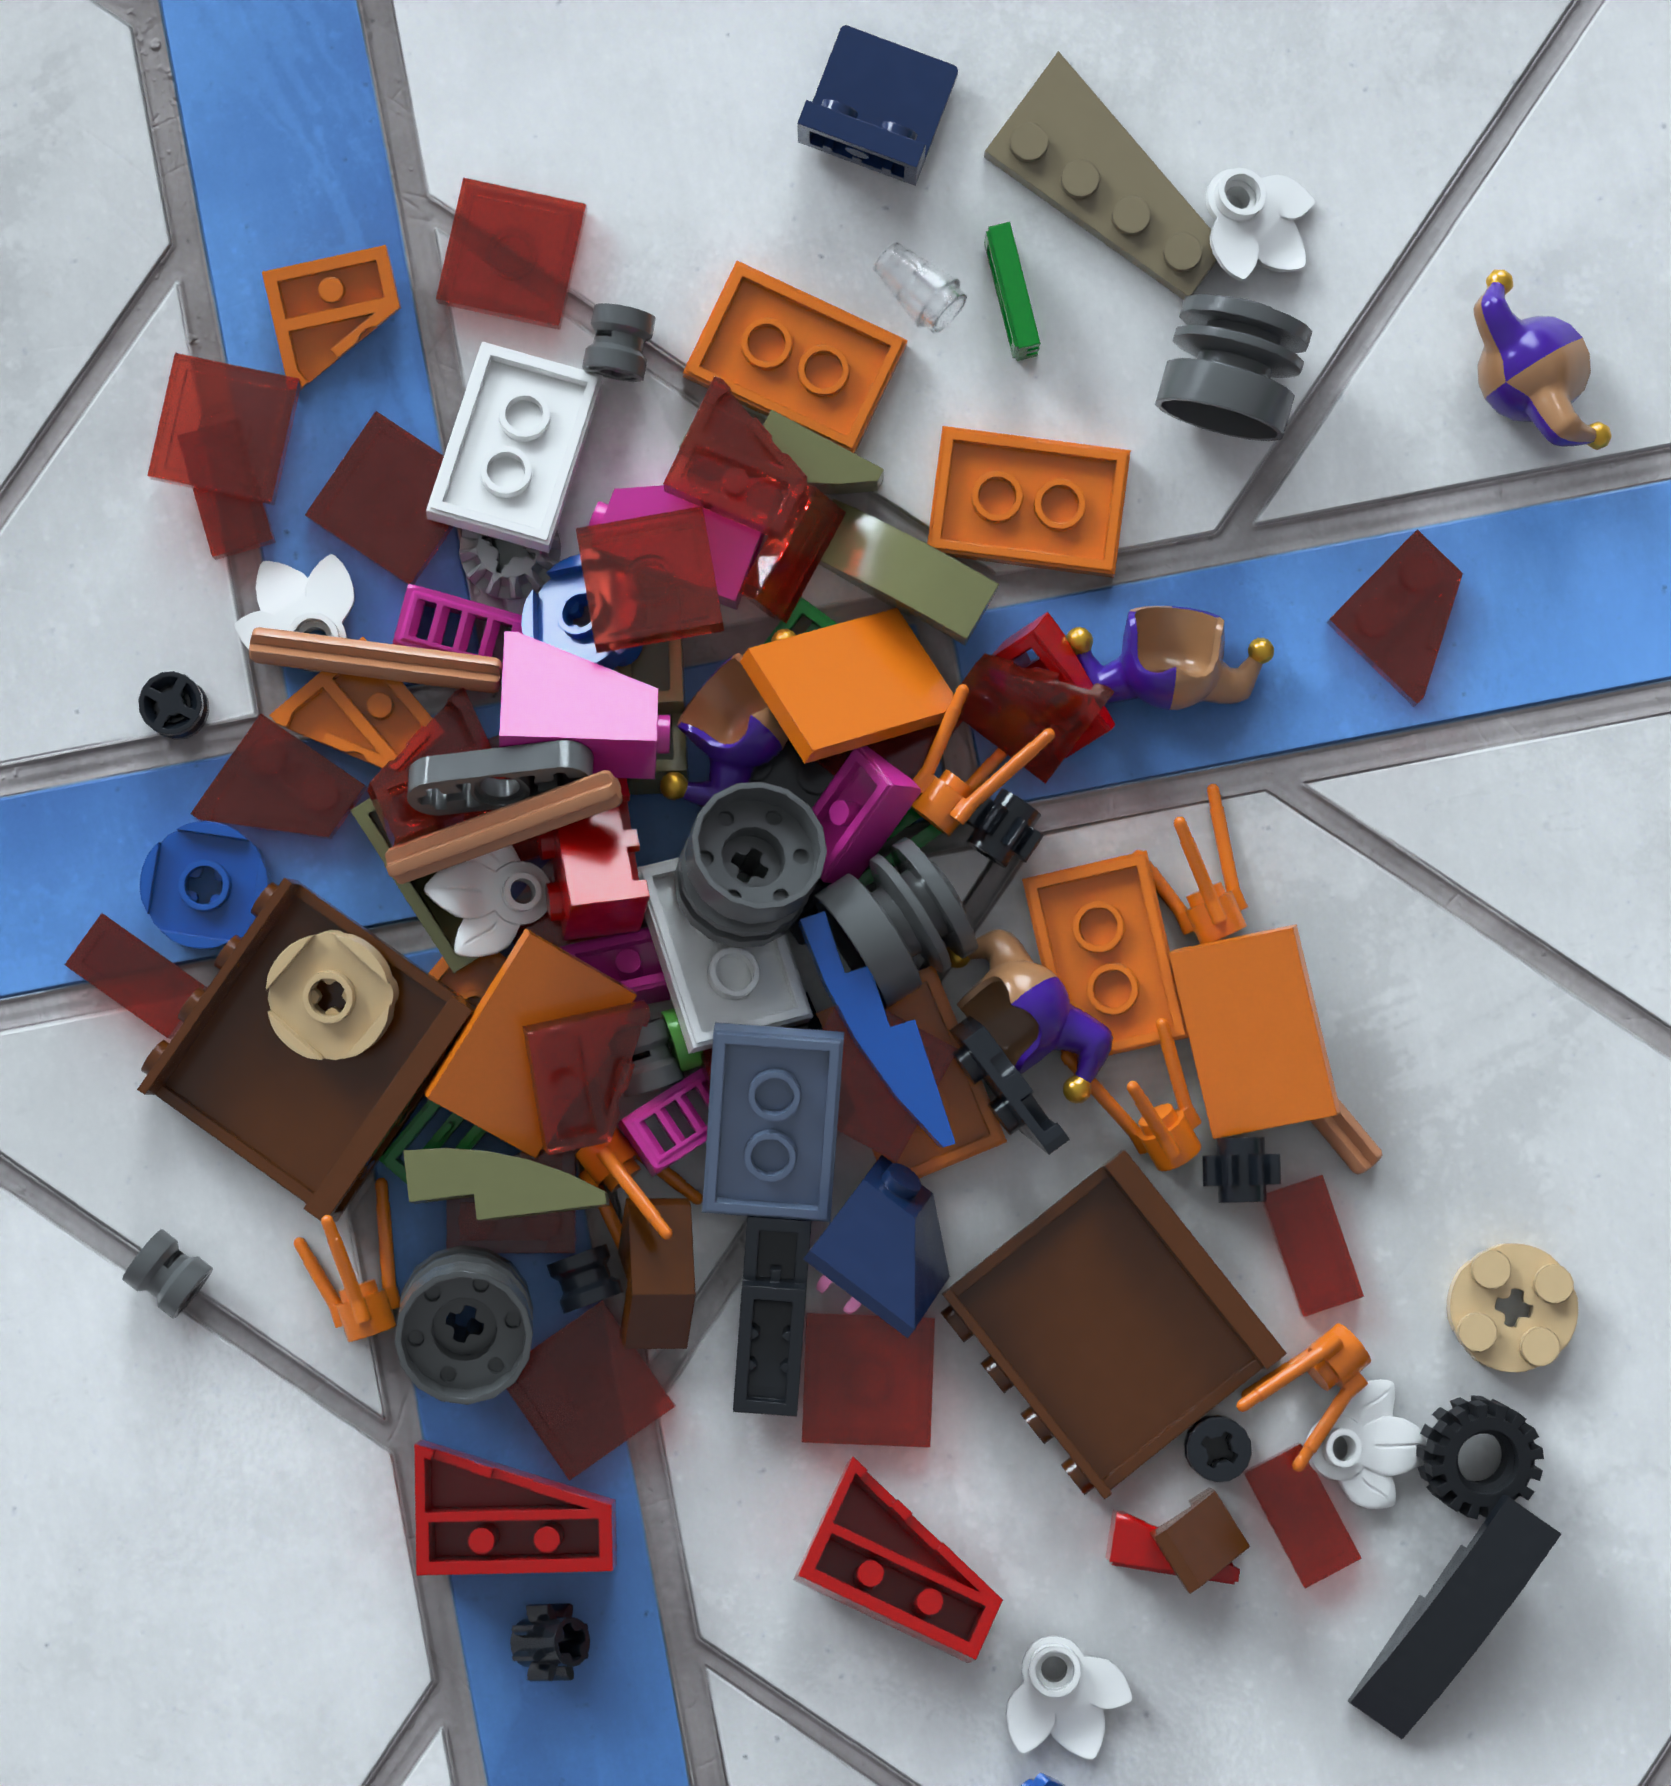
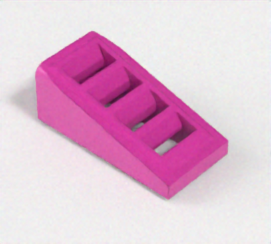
[393,584,523,664]
[617,1061,712,1178]

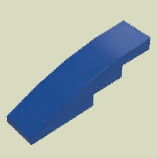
[798,911,956,1148]

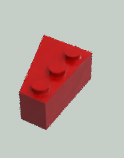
[537,778,650,940]
[414,1439,617,1576]
[793,1457,1003,1663]

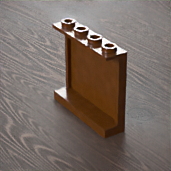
[137,878,476,1222]
[940,1150,1287,1499]

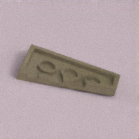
[984,51,1217,300]

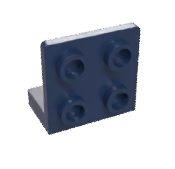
[797,25,958,186]

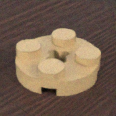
[266,930,399,1060]
[1446,1243,1578,1372]

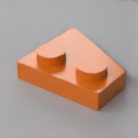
[262,245,401,392]
[269,636,447,776]

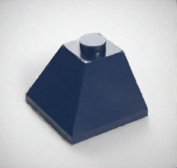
[803,1155,950,1338]

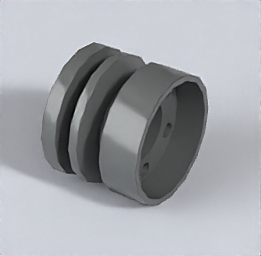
[1155,294,1312,441]
[674,782,827,948]
[812,837,978,1010]
[395,1245,533,1405]

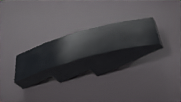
[733,1216,812,1417]
[1348,1494,1561,1739]

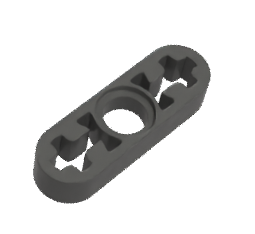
[407,740,594,816]

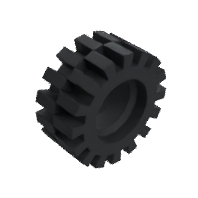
[1416,1395,1544,1520]

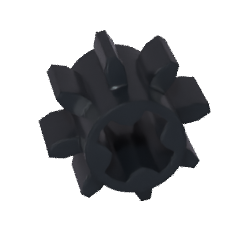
[966,789,1044,868]
[1202,1137,1281,1203]
[510,1603,590,1681]

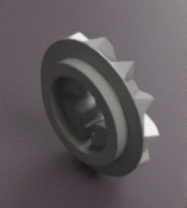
[459,529,561,600]

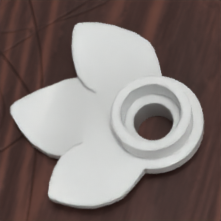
[1205,168,1315,281]
[234,554,355,672]
[424,845,550,958]
[1307,1379,1428,1509]
[1006,1636,1132,1760]

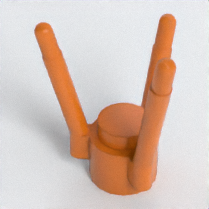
[911,684,1055,837]
[1133,784,1248,944]
[1060,1018,1202,1171]
[575,1124,703,1249]
[294,1178,401,1342]
[1236,1323,1371,1472]

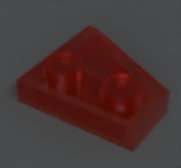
[367,688,506,847]

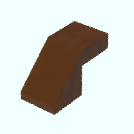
[618,1198,696,1349]
[1150,1487,1250,1594]

